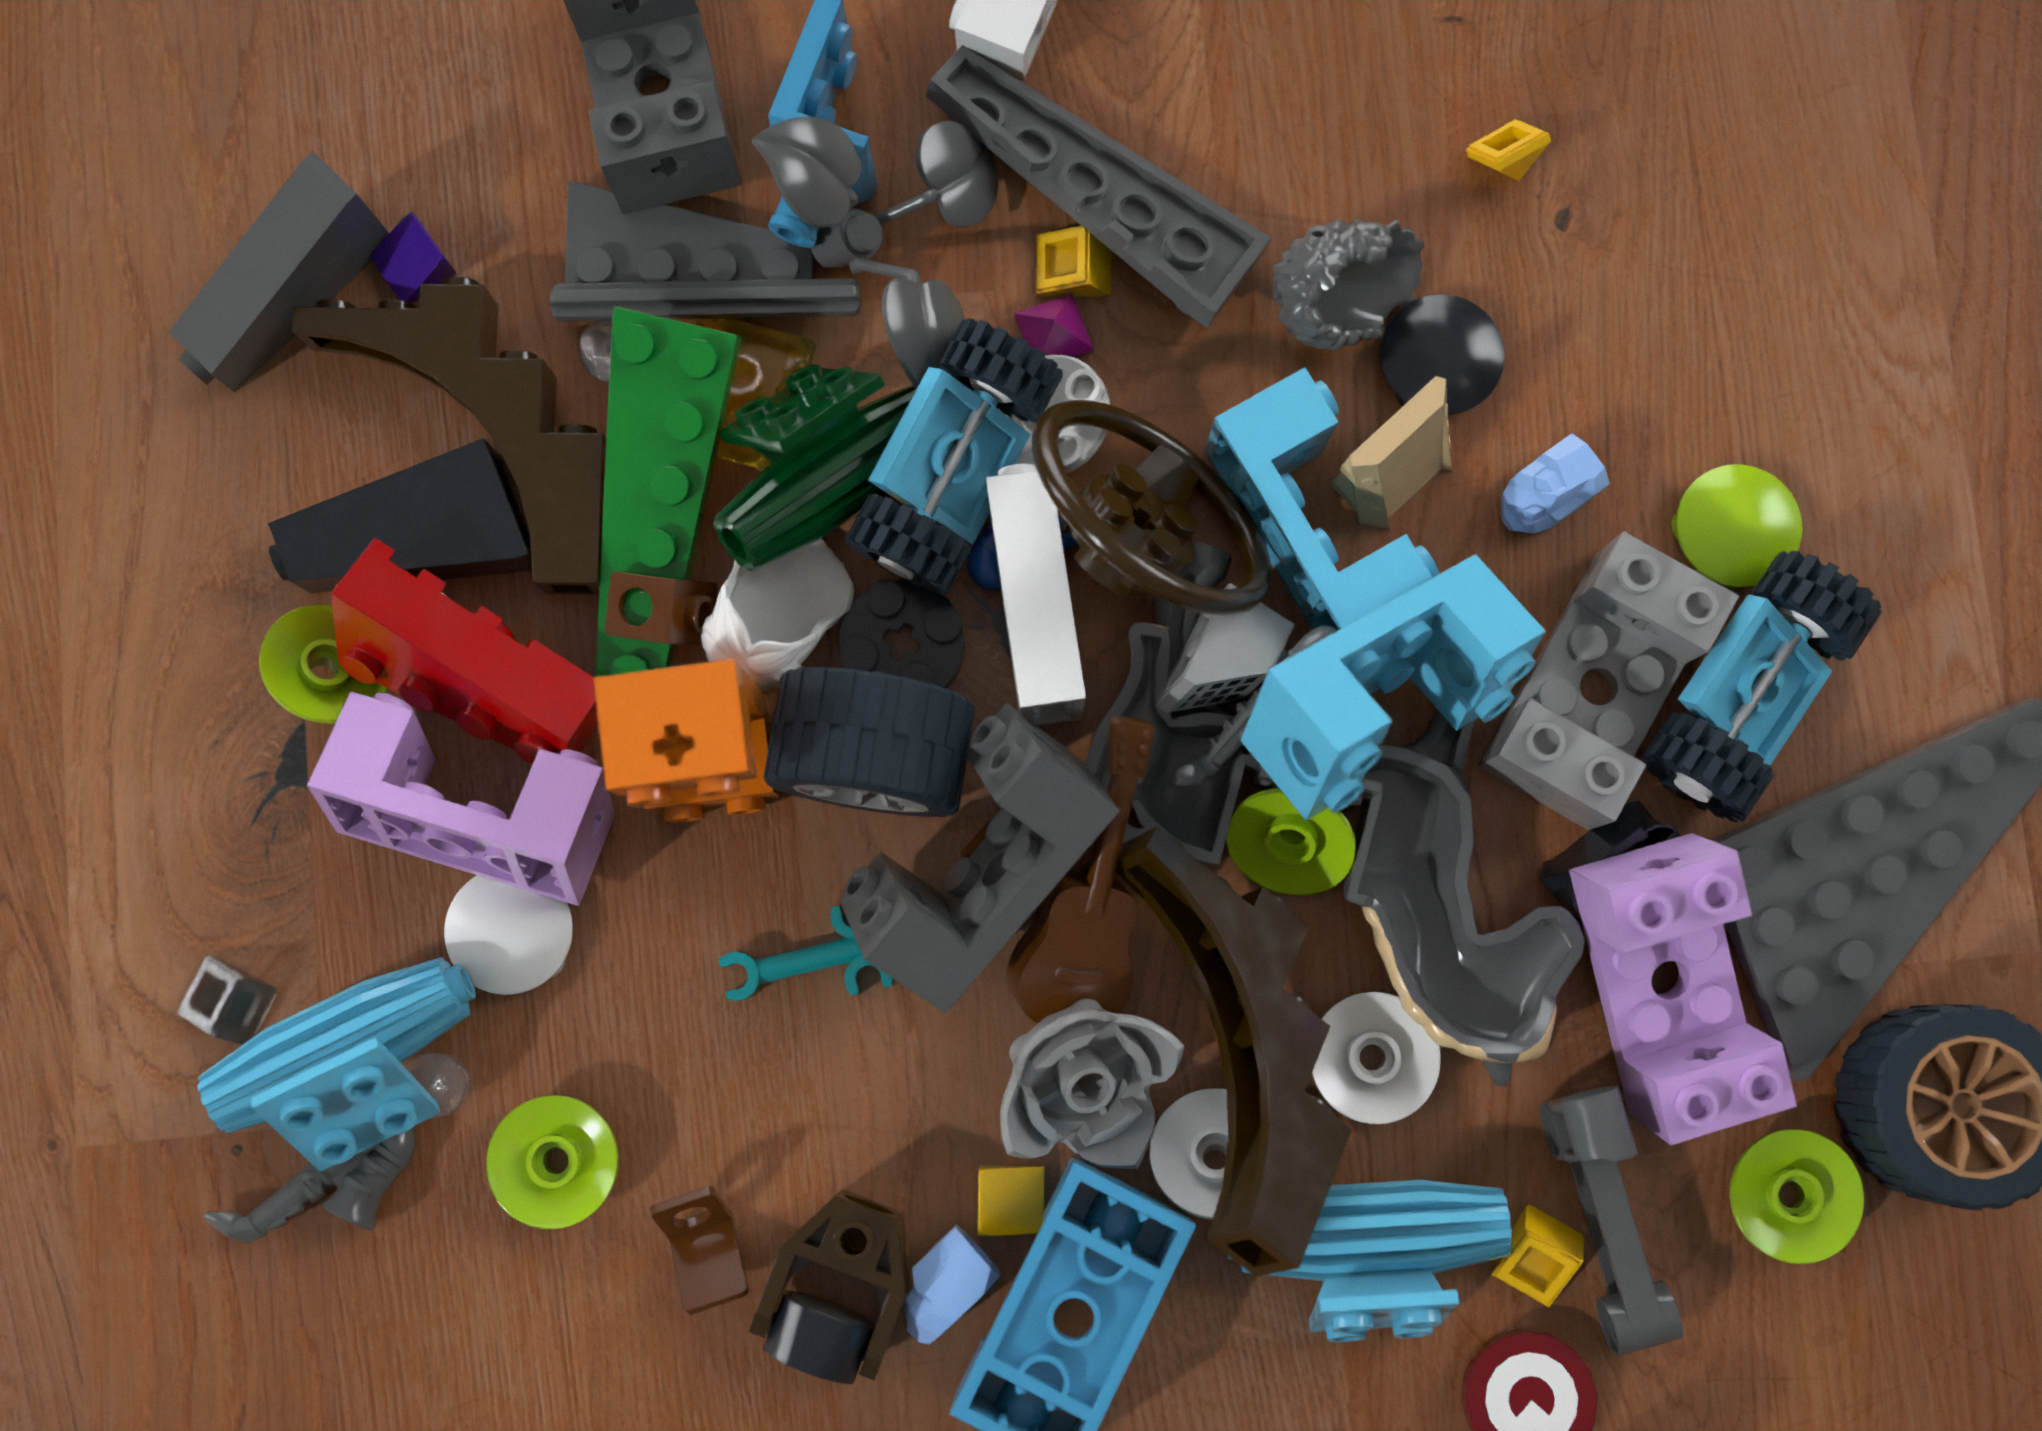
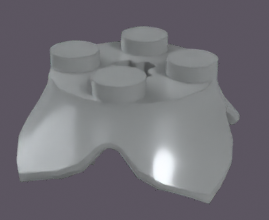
[1000,999,1184,1169]

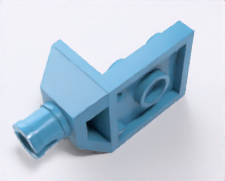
[768,0,878,248]

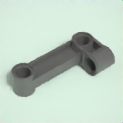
[1539,1086,1683,1357]

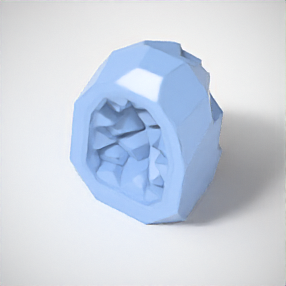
[1500,434,1610,534]
[903,1224,1001,1344]

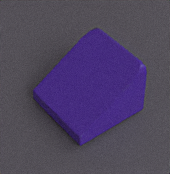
[370,212,457,304]

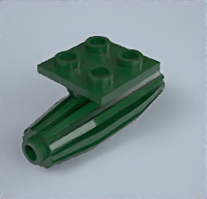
[713,364,916,571]

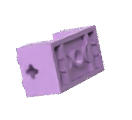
[307,692,616,906]
[1569,833,1797,1146]

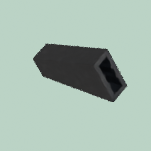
[268,438,532,593]

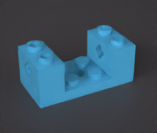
[950,1155,1196,1431]

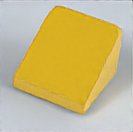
[1036,226,1111,297]
[978,1166,1044,1236]
[1491,1204,1584,1307]

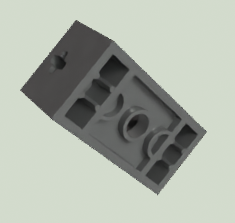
[563,0,742,214]
[839,703,1120,1013]

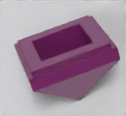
[1014,293,1094,358]

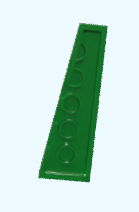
[595,306,742,678]

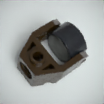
[749,1189,909,1384]

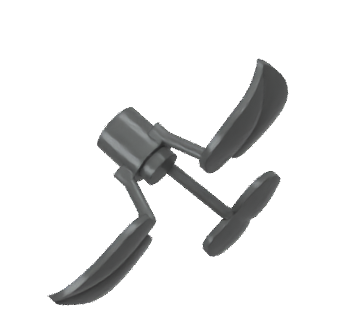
[752,117,998,390]

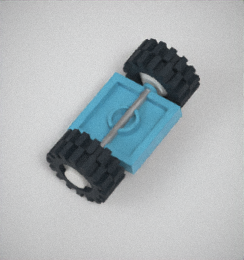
[844,318,1063,596]
[1641,551,1882,822]

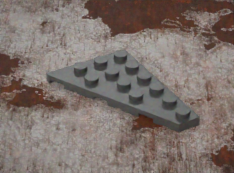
[1710,698,2042,1082]

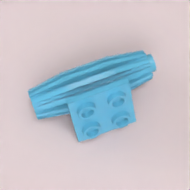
[197,957,476,1172]
[1227,1180,1512,1342]

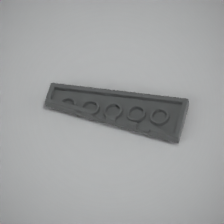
[926,45,1271,328]

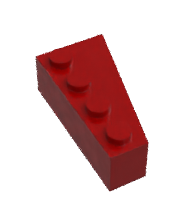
[331,538,599,765]

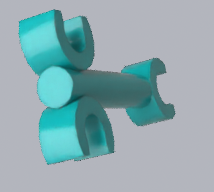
[718,906,894,1001]

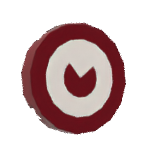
[1461,1328,1598,1431]

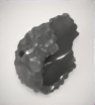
[1272,218,1425,351]

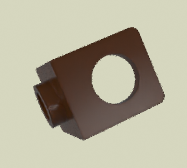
[605,572,717,645]
[650,1186,749,1315]

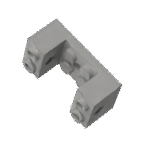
[1477,531,1739,830]

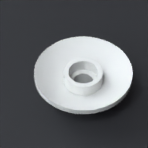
[1312,992,1441,1124]
[1150,1088,1228,1219]

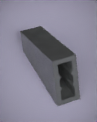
[169,151,389,392]

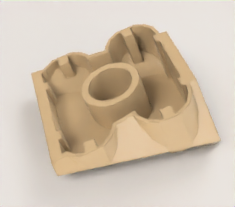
[1331,376,1453,529]

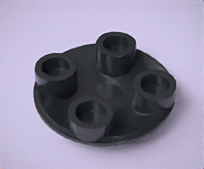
[1380,294,1505,415]

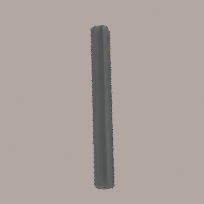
[550,278,861,322]

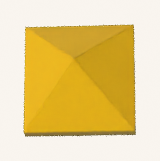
[1466,119,1551,182]

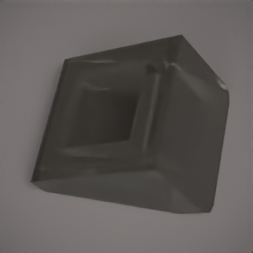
[177,955,277,1045]

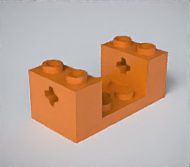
[594,659,781,824]

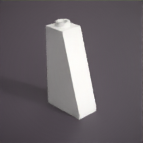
[986,463,1086,726]

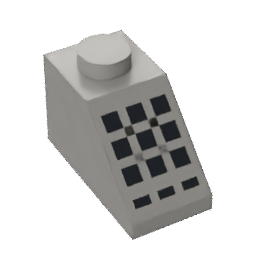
[1156,583,1294,713]

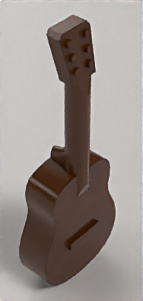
[1006,715,1156,1023]

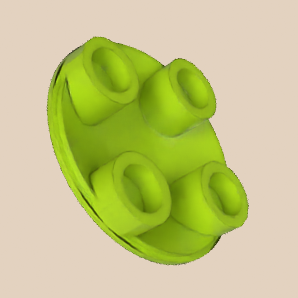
[1671,464,1802,591]

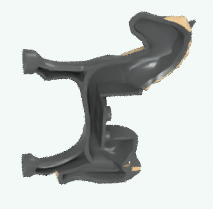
[1085,541,1585,1086]

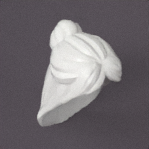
[701,539,854,691]

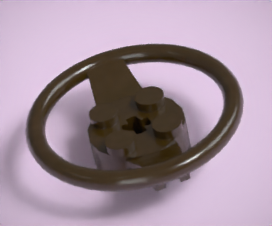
[1032,399,1271,616]

